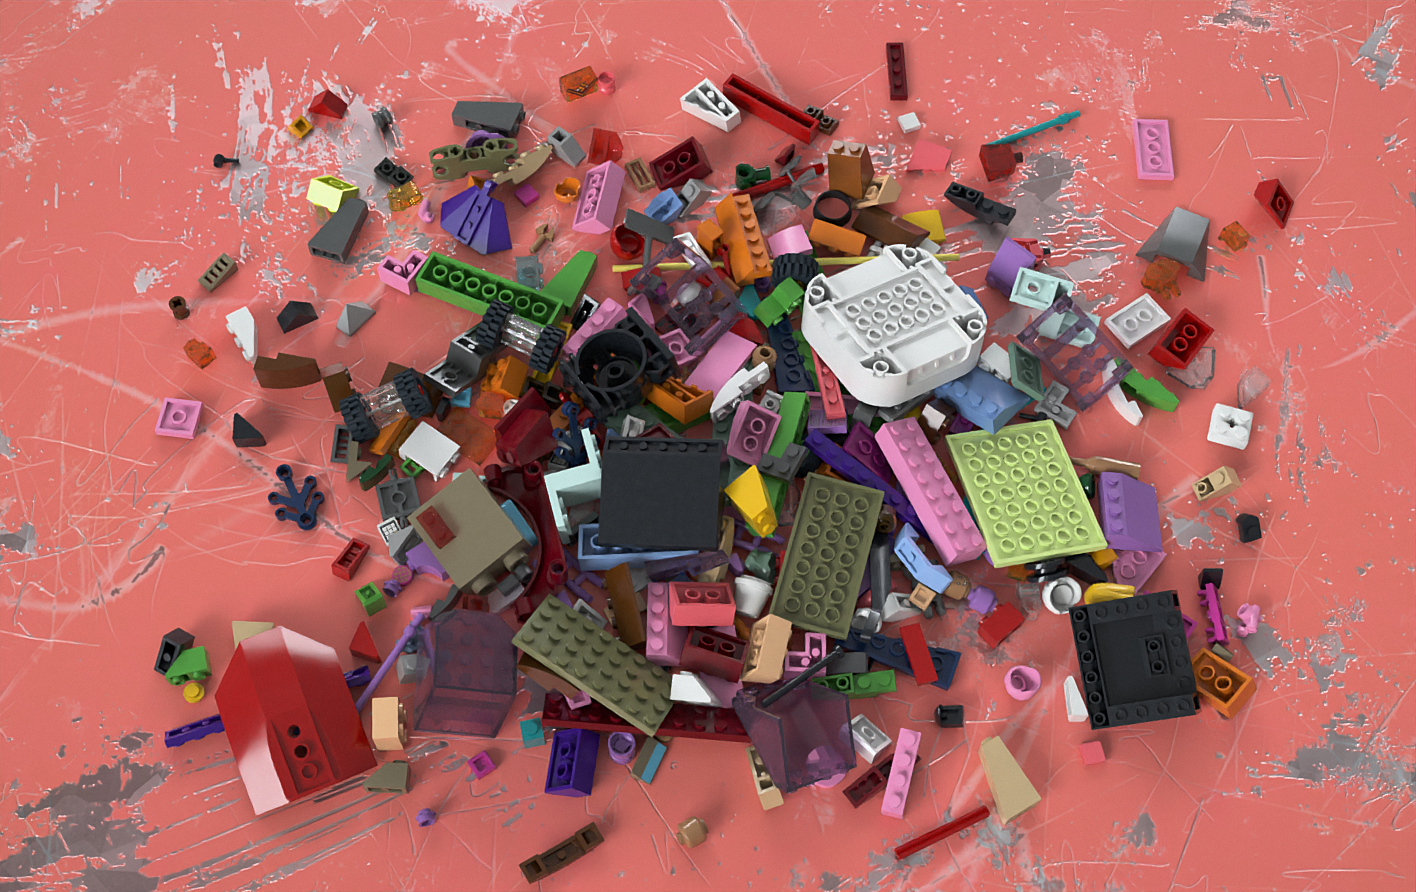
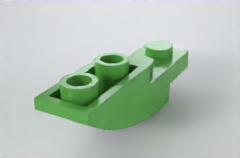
[1114,356,1180,412]
[812,669,897,700]

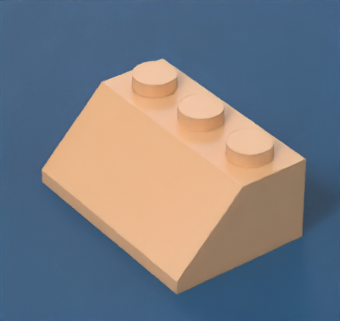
[740,614,792,684]

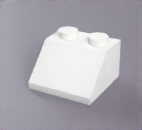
[670,671,722,707]

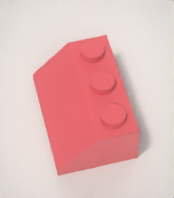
[669,582,736,627]

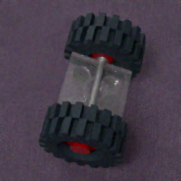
[476,299,567,374]
[339,367,433,444]

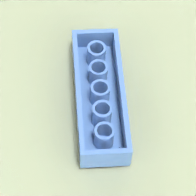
[578,524,700,571]

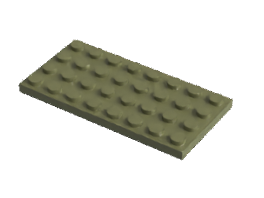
[768,472,885,641]
[511,593,675,737]

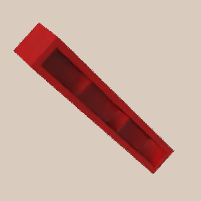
[723,73,820,145]

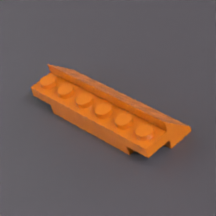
[715,192,772,287]

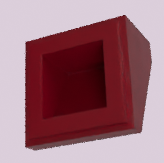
[775,144,795,166]

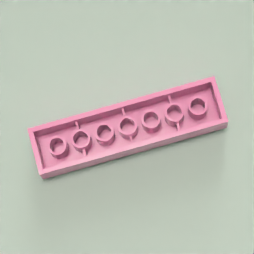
[874,417,987,567]

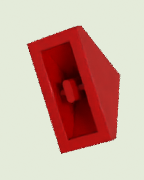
[308,89,347,119]
[349,621,382,664]

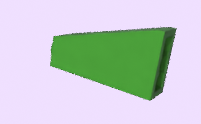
[540,250,598,317]

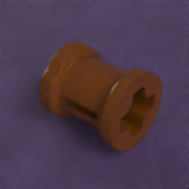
[169,296,190,320]

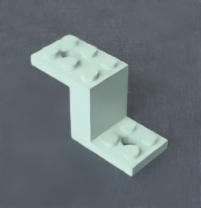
[1009,267,1101,351]
[544,428,602,544]

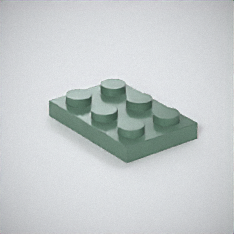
[1008,341,1045,402]

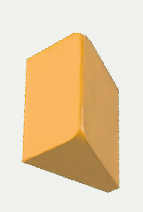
[287,114,314,139]
[1088,548,1119,570]

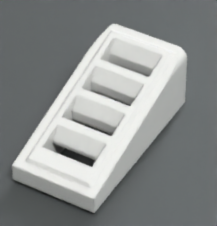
[1063,676,1089,722]

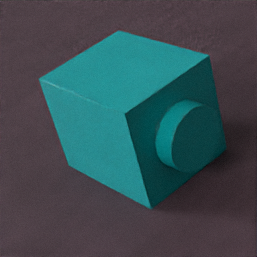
[520,717,545,749]

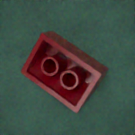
[494,387,552,441]
[679,626,751,684]

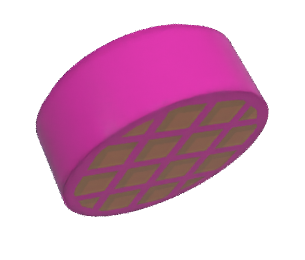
[392,565,413,586]

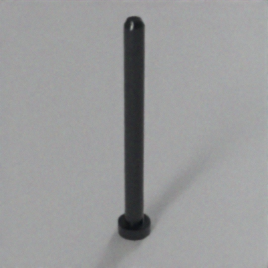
[760,645,845,708]

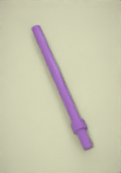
[355,612,426,714]

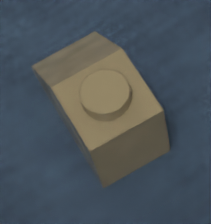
[363,760,411,794]

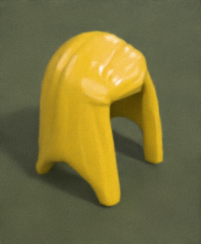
[1084,583,1135,605]

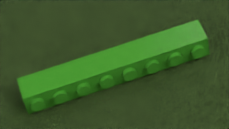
[745,392,811,538]

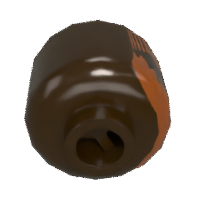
[875,504,897,533]

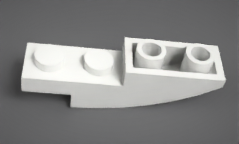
[710,362,770,424]

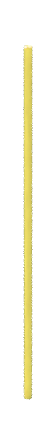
[613,253,959,272]

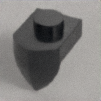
[1235,513,1262,543]
[934,704,964,728]

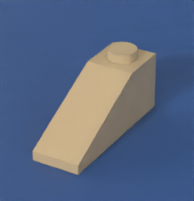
[745,742,784,810]

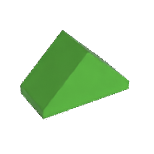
[354,582,387,617]

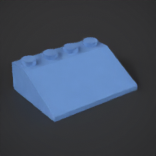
[934,366,1030,435]

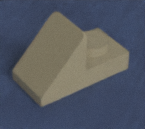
[346,441,372,483]

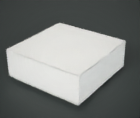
[898,112,921,133]

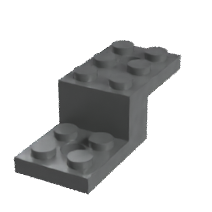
[423,323,513,398]

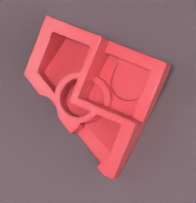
[906,139,952,173]

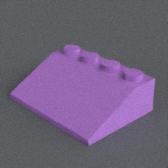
[1097,472,1163,553]

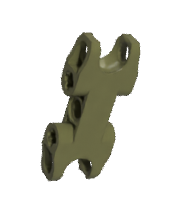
[429,138,519,180]

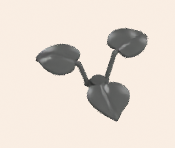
[754,155,817,215]

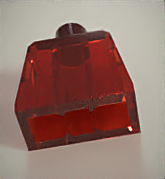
[979,144,1023,182]

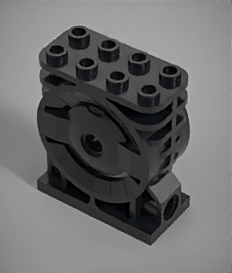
[558,306,681,424]

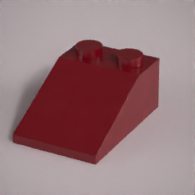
[649,136,713,191]

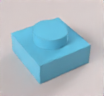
[450,388,472,408]

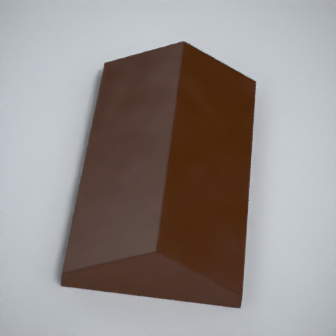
[852,206,930,249]

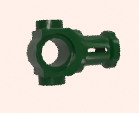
[735,164,771,190]

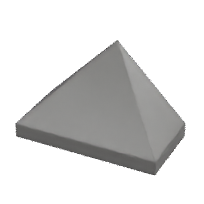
[336,301,376,337]
[388,525,423,566]

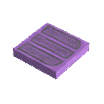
[807,409,848,434]

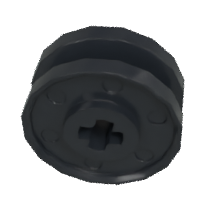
[1024,556,1069,583]

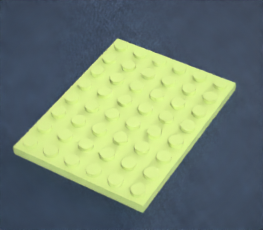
[944,419,1108,568]

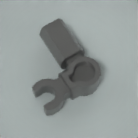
[496,563,534,597]

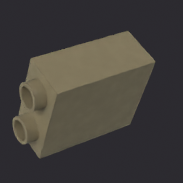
[407,468,534,598]

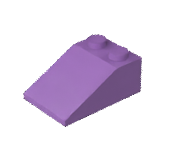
[985,236,1037,297]

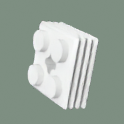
[1207,403,1253,450]

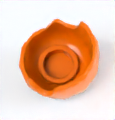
[554,177,581,204]

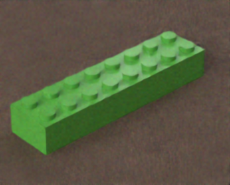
[415,251,566,337]

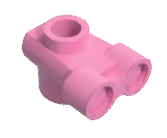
[1237,603,1262,637]

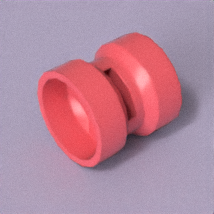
[598,71,615,95]

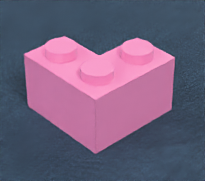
[377,249,429,296]
[783,633,826,680]

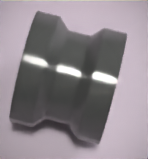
[371,107,393,129]

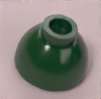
[1078,473,1095,500]

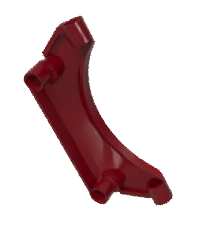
[484,460,569,622]

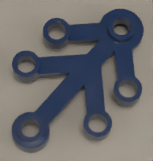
[552,401,599,469]
[268,464,325,531]

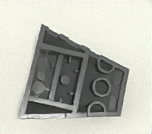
[1136,207,1210,282]

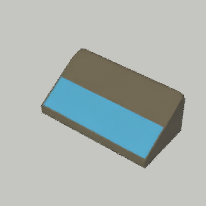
[631,736,667,785]

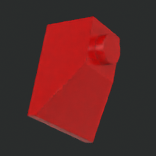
[1254,179,1294,229]

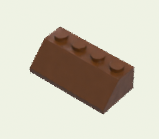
[602,562,647,650]

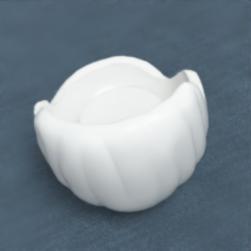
[1042,576,1082,614]

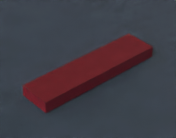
[886,43,908,101]

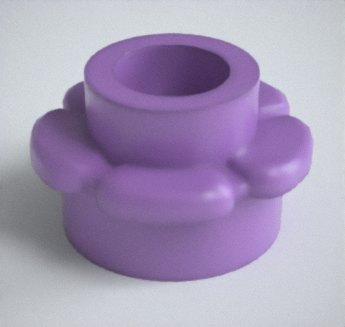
[754,277,771,293]
[383,579,402,597]
[415,808,436,827]

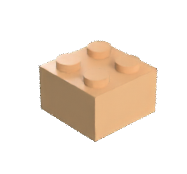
[372,696,407,751]

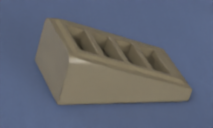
[198,253,238,292]

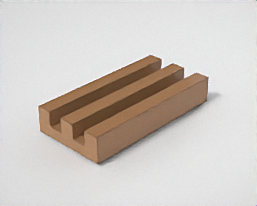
[625,157,656,193]

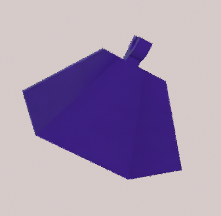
[440,180,513,255]

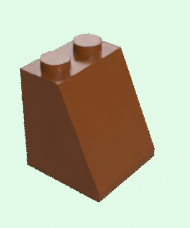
[827,140,875,199]

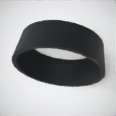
[813,191,852,227]

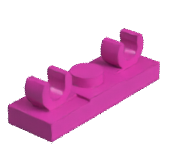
[1197,583,1229,646]

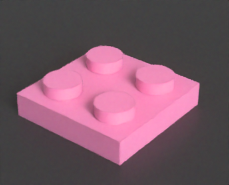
[155,397,204,439]

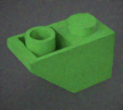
[165,646,212,686]

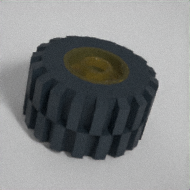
[771,253,819,295]

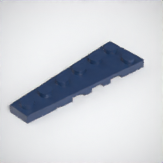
[761,297,815,395]
[834,627,961,691]

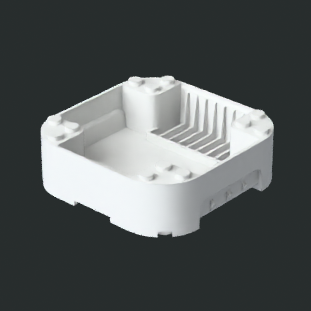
[801,244,987,407]

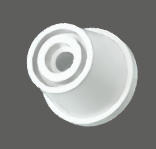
[734,575,774,619]

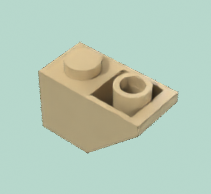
[1191,466,1242,502]

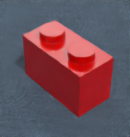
[977,601,1025,650]

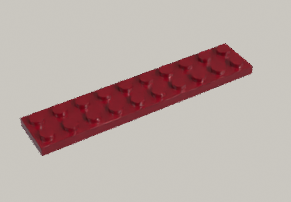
[542,693,752,743]

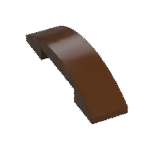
[519,822,604,884]

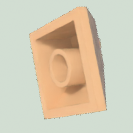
[851,174,902,210]

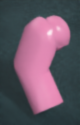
[418,199,434,223]

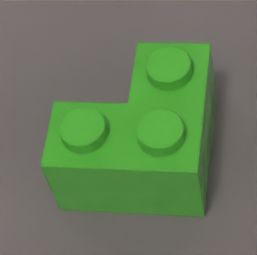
[753,276,805,328]

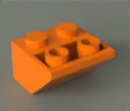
[479,355,529,402]

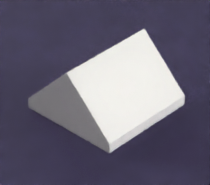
[840,714,892,764]

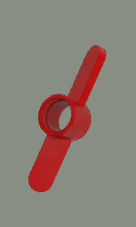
[559,392,605,451]

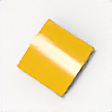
[902,210,946,247]

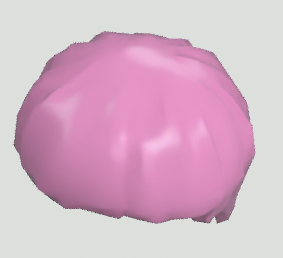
[1004,665,1041,701]

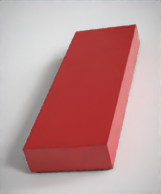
[899,623,938,686]

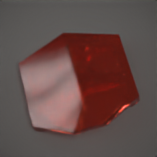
[587,128,624,165]

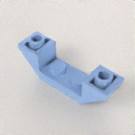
[894,523,953,594]

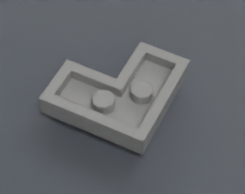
[1034,380,1077,430]

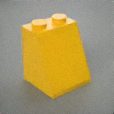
[724,465,778,538]

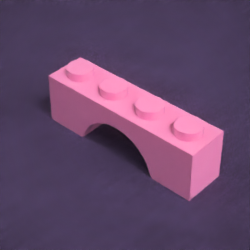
[881,728,921,819]

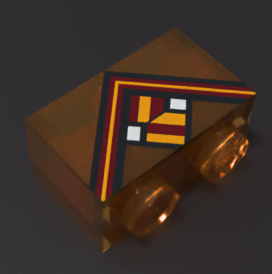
[559,66,598,103]

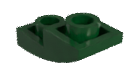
[359,454,395,491]

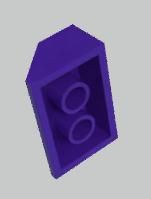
[544,728,600,798]

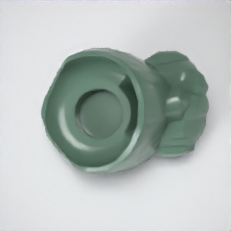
[744,548,777,585]

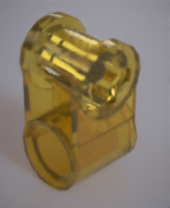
[387,181,424,212]

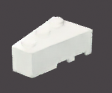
[680,78,741,132]

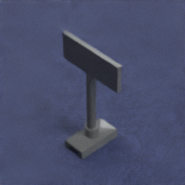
[625,208,674,297]

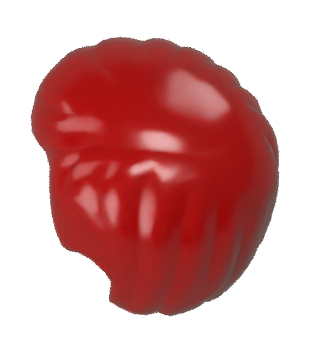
[610,223,645,260]

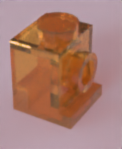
[1218,221,1250,252]
[183,338,216,370]

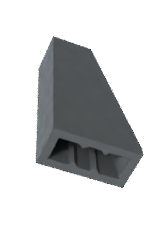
[308,197,369,264]

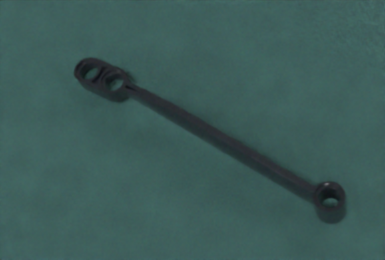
[859,531,891,644]

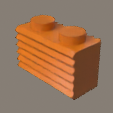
[696,219,724,260]

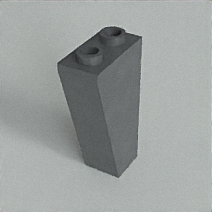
[452,101,526,138]

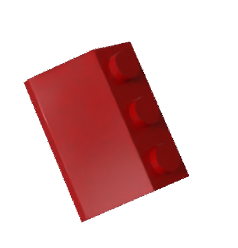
[1148,308,1215,370]

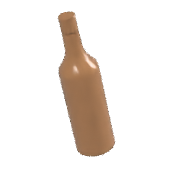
[1069,456,1141,480]

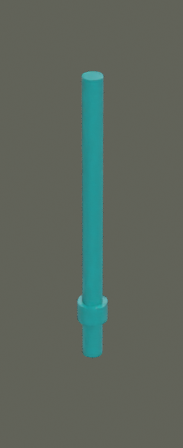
[985,110,1080,151]

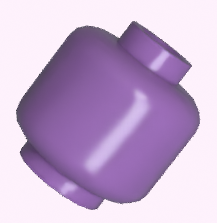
[966,585,998,614]

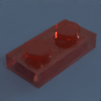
[416,505,456,549]

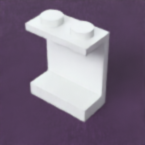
[399,421,461,482]

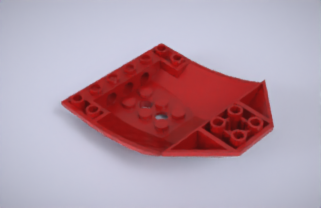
[214,626,378,815]

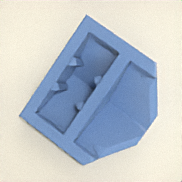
[644,188,684,224]

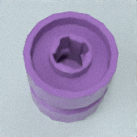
[608,732,636,765]

